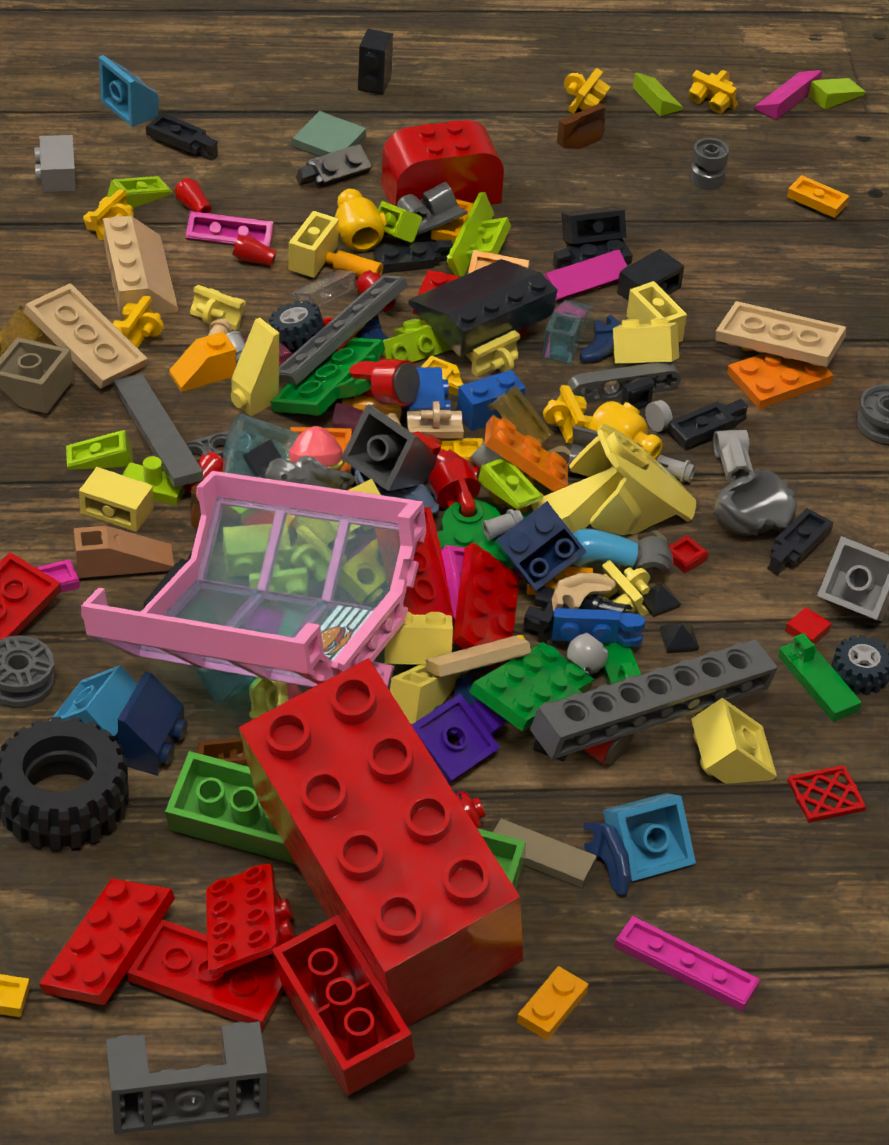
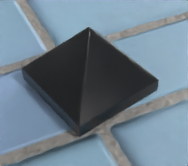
[639,583,681,617]
[660,623,699,653]

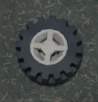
[269,300,325,350]
[832,635,889,695]

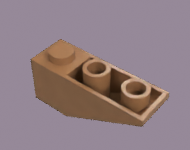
[74,526,174,578]

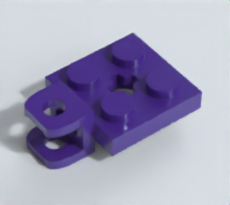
[412,694,507,783]

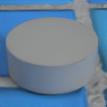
[645,400,673,432]

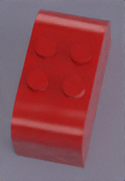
[381,120,504,206]
[272,915,415,1096]

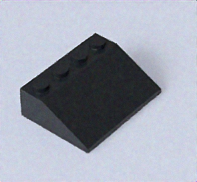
[408,259,558,357]

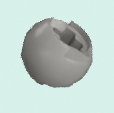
[567,633,608,675]

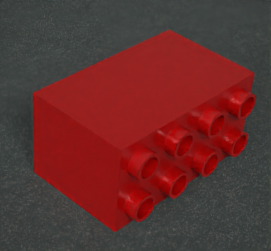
[238,658,524,1027]

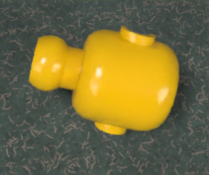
[335,189,386,252]
[588,401,663,459]

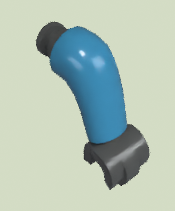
[569,529,673,583]

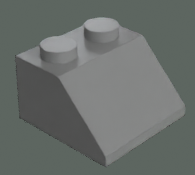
[817,536,889,621]

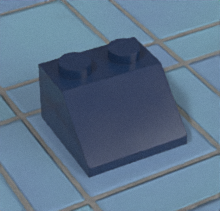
[117,671,188,776]

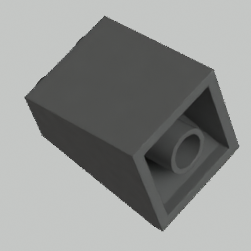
[341,404,438,491]

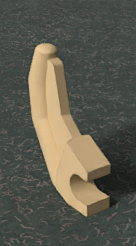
[552,573,616,611]

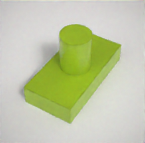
[123,456,186,506]

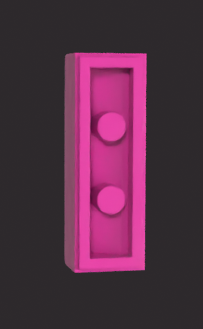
[755,70,822,120]
[185,211,275,248]

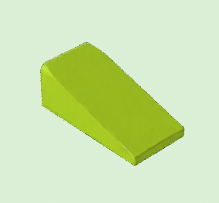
[808,78,866,110]
[107,176,172,208]
[378,201,422,243]
[66,430,133,470]
[478,458,543,510]

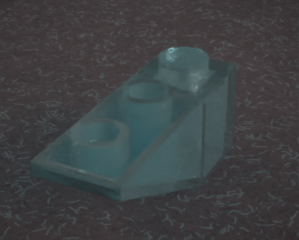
[543,300,593,363]

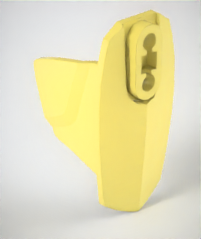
[569,424,696,536]

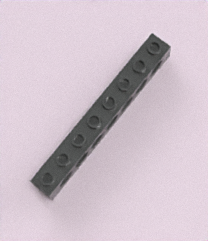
[530,639,778,760]

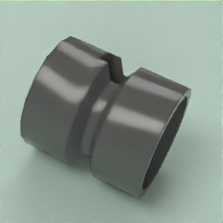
[690,138,729,190]

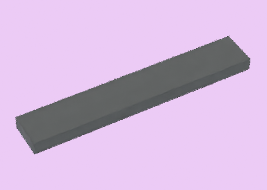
[279,275,408,385]
[114,374,204,487]

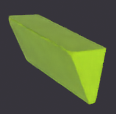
[633,73,683,116]

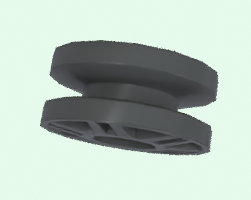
[857,384,889,444]
[0,636,54,708]

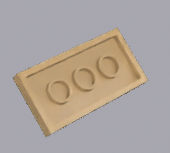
[24,283,147,389]
[715,301,846,367]

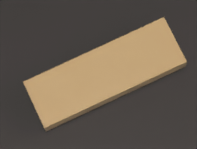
[426,636,531,677]

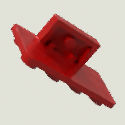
[206,863,296,975]

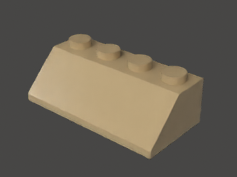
[103,216,178,318]

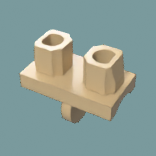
[407,401,464,439]

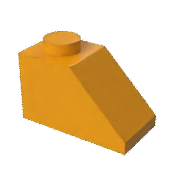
[169,331,236,392]

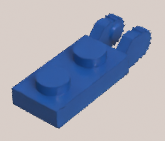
[551,608,646,647]

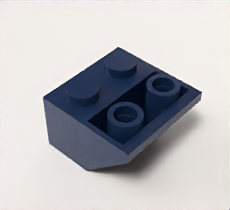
[494,501,587,591]

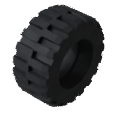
[0,717,129,850]

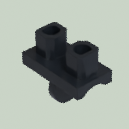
[523,586,570,645]

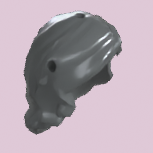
[265,455,355,490]
[714,468,797,536]

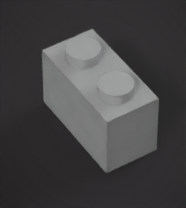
[34,135,76,192]

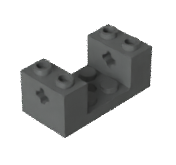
[106,1022,267,1134]

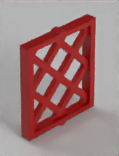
[787,765,866,823]

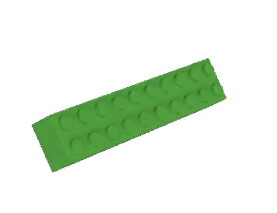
[165,751,526,889]

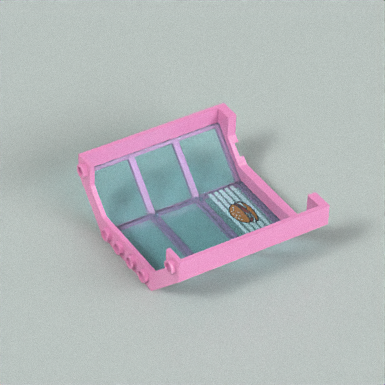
[81,471,426,688]

